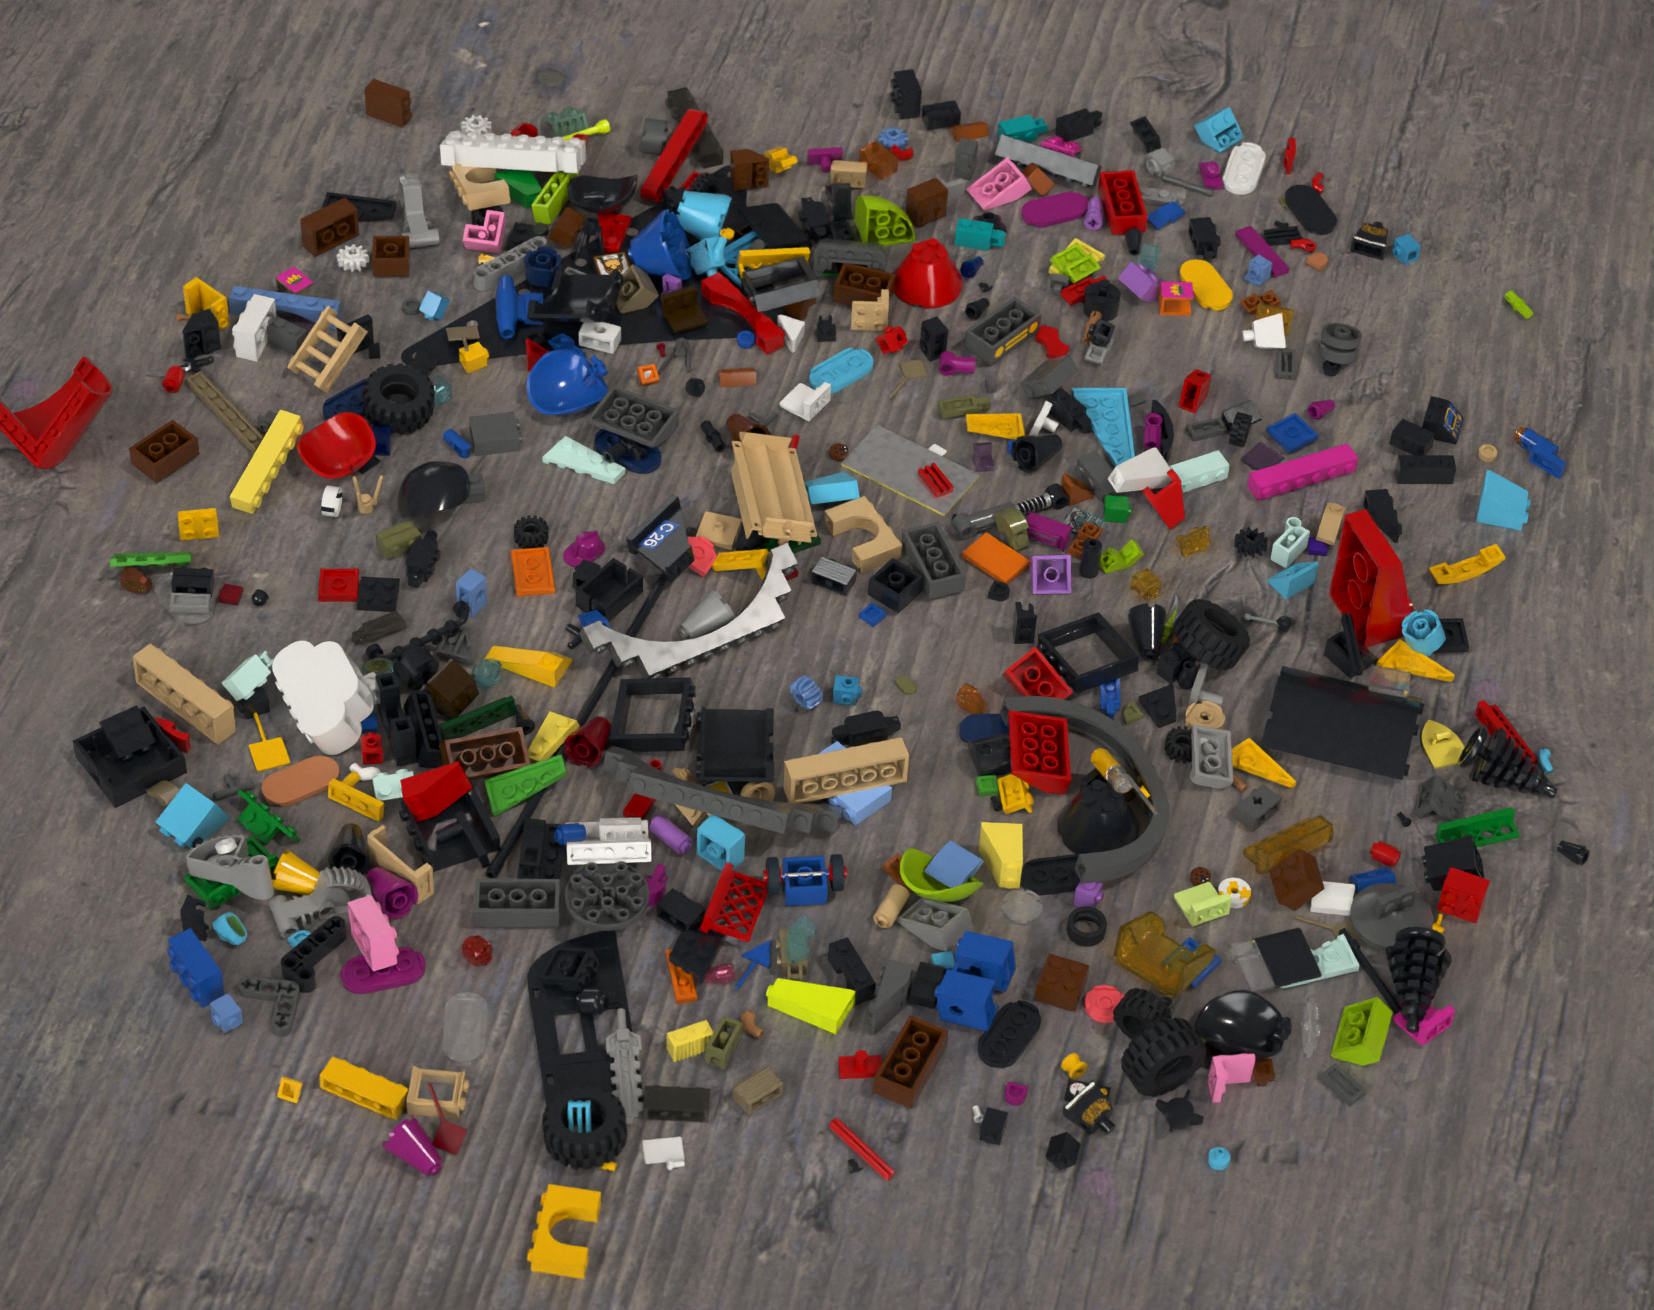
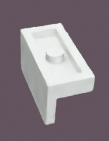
[1310,881,1355,916]

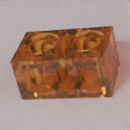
[859,141,898,180]

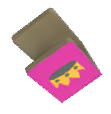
[275,267,313,297]

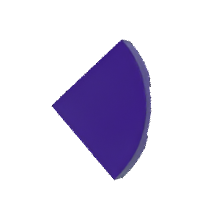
[1308,536,1328,556]

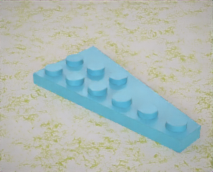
[1071,388,1135,468]

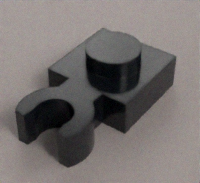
[817,315,836,342]

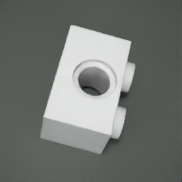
[579,322,621,354]
[600,818,642,841]

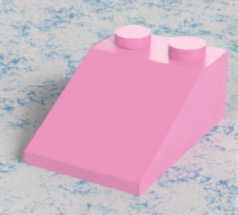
[966,157,1032,211]

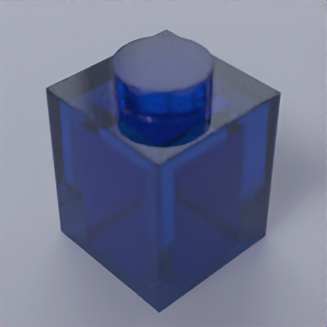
[372,426,392,456]

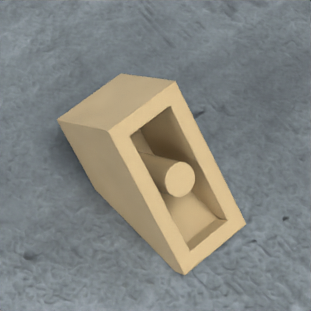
[1316,502,1346,545]

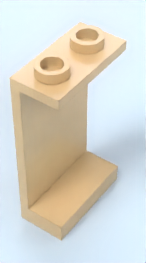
[367,825,434,904]

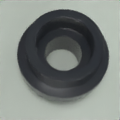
[1322,360,1341,376]

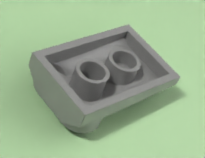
[1189,724,1233,788]

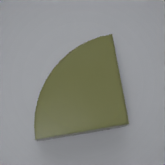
[1123,701,1143,726]

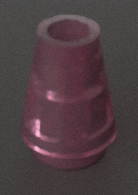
[705,962,735,983]

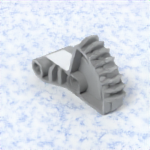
[398,173,440,248]
[186,834,274,900]
[269,866,372,939]

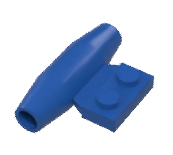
[496,275,543,339]

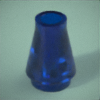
[960,256,984,278]

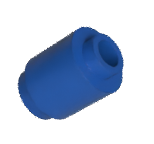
[554,823,586,845]

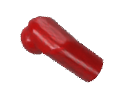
[1312,172,1324,194]

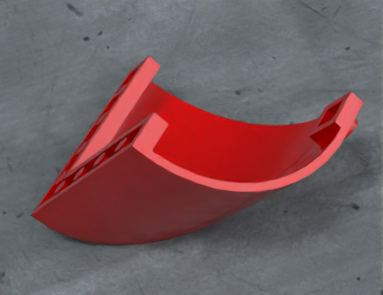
[0,356,113,469]

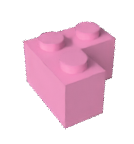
[463,210,507,253]

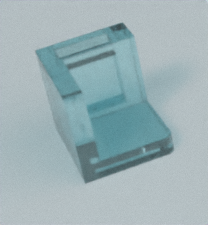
[1139,243,1161,272]
[434,375,452,407]

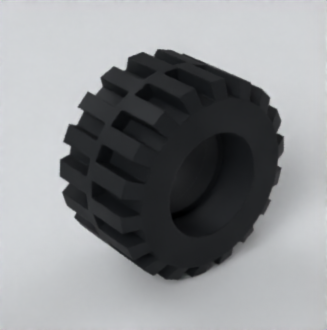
[1113,988,1172,1040]

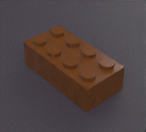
[439,727,531,780]
[873,1015,949,1109]

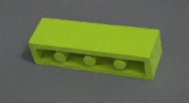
[531,170,579,225]

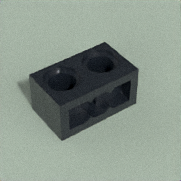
[919,316,948,362]

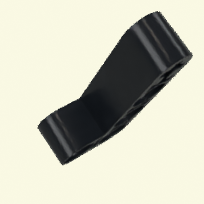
[280,916,346,993]

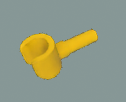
[1432,914,1445,934]

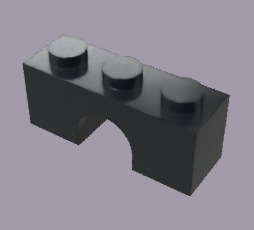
[828,937,876,1005]

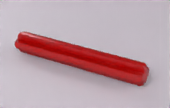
[829,1118,895,1181]

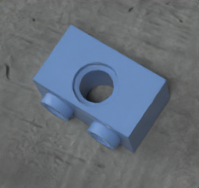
[456,569,487,617]

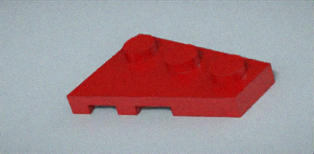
[597,213,632,253]

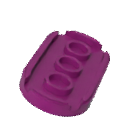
[1022,192,1088,227]
[341,947,425,994]

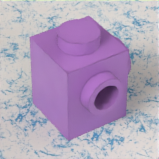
[1073,881,1104,908]

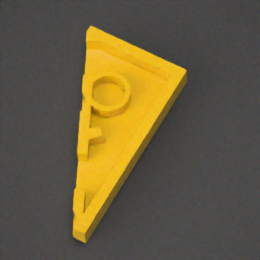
[1376,639,1455,682]
[1232,738,1296,788]

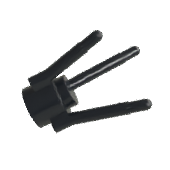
[574,218,605,261]

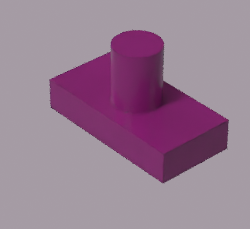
[807,147,843,173]

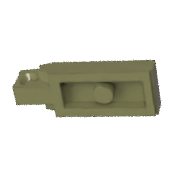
[938,395,990,418]

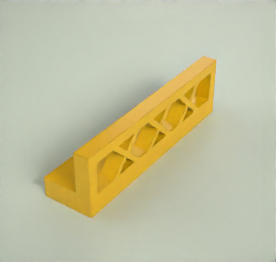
[737,247,810,279]

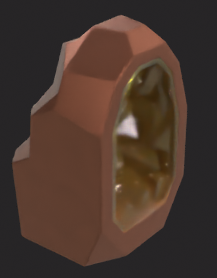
[120,566,153,594]

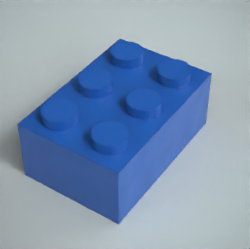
[167,928,225,1008]

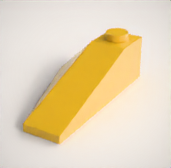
[484,646,573,688]

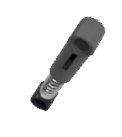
[952,483,1069,540]

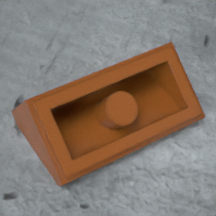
[950,121,989,142]
[717,367,756,387]

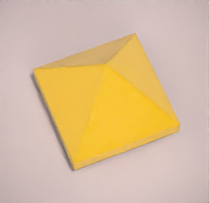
[277,1076,303,1103]

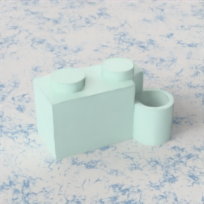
[1270,517,1310,568]

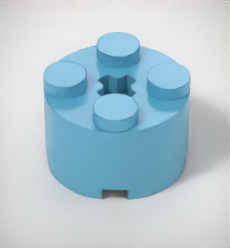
[1402,610,1446,656]

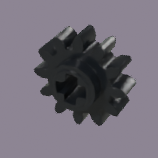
[1234,527,1268,558]

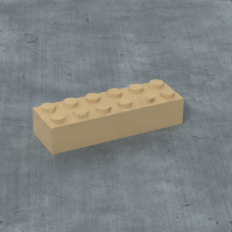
[132,643,236,745]
[783,737,909,804]

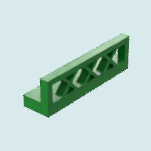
[1435,807,1520,848]

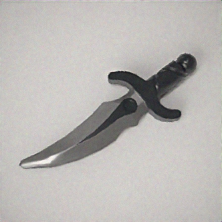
[145,356,214,376]

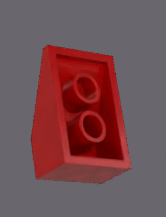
[1002,647,1073,699]
[400,761,472,822]

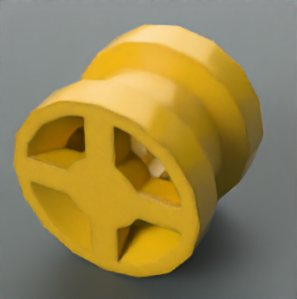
[1061,1053,1088,1080]

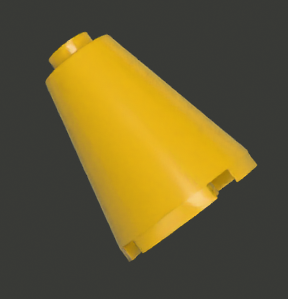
[272,850,320,895]

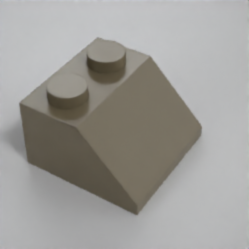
[616,264,659,313]

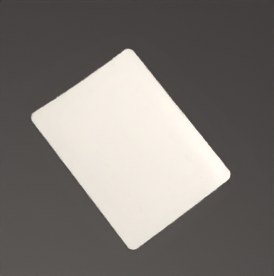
[642,1137,685,1164]

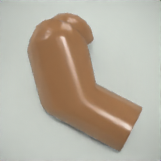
[741,1010,764,1039]

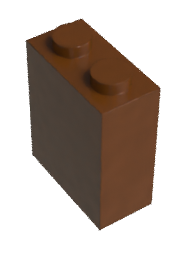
[365,79,412,128]

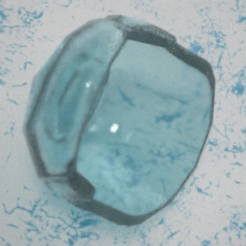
[471,659,502,687]

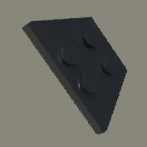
[669,929,727,983]

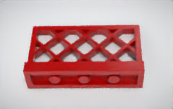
[700,862,768,943]

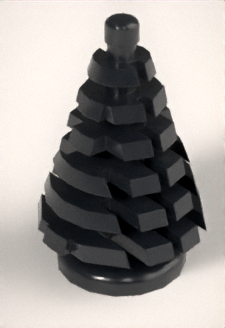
[1457,724,1557,798]
[1385,927,1452,1033]

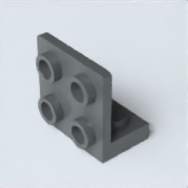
[1413,774,1466,822]

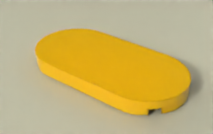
[1180,259,1233,311]

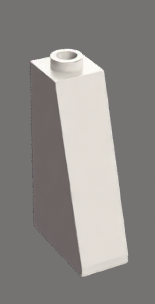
[1108,447,1171,493]

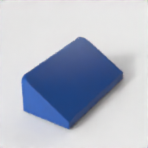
[1349,867,1396,894]

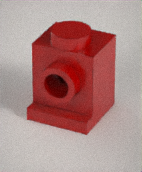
[361,732,383,765]

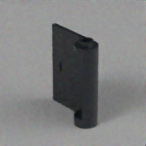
[737,203,812,250]

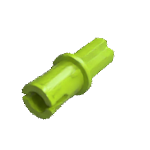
[1504,290,1533,319]

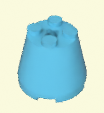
[676,190,732,241]

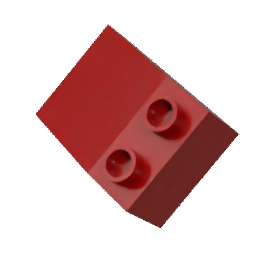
[1329,509,1414,647]

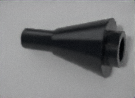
[515,704,535,735]

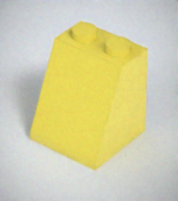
[978,822,1023,889]

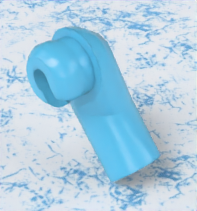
[1536,748,1554,774]

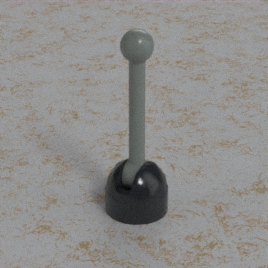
[1244,613,1291,632]

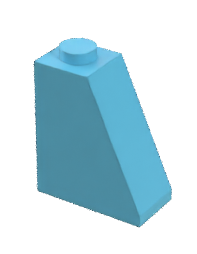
[804,472,860,504]

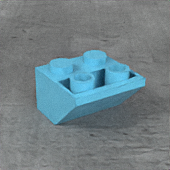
[1194,107,1244,153]

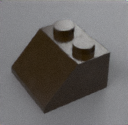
[427,658,480,718]

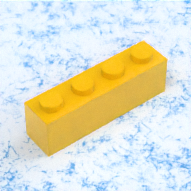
[319,1057,409,1121]

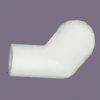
[350,763,380,781]

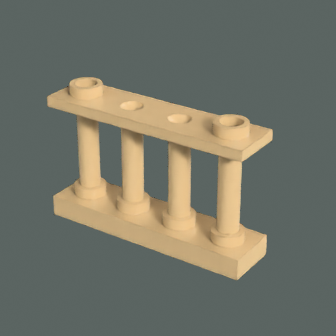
[287,305,368,393]

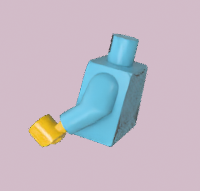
[686,228,734,277]

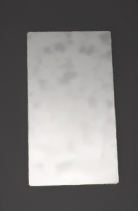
[841,425,980,516]

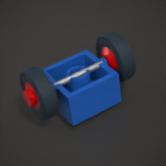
[763,854,847,906]

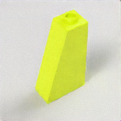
[766,978,856,1034]

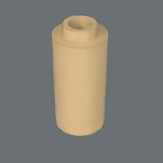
[873,884,910,928]

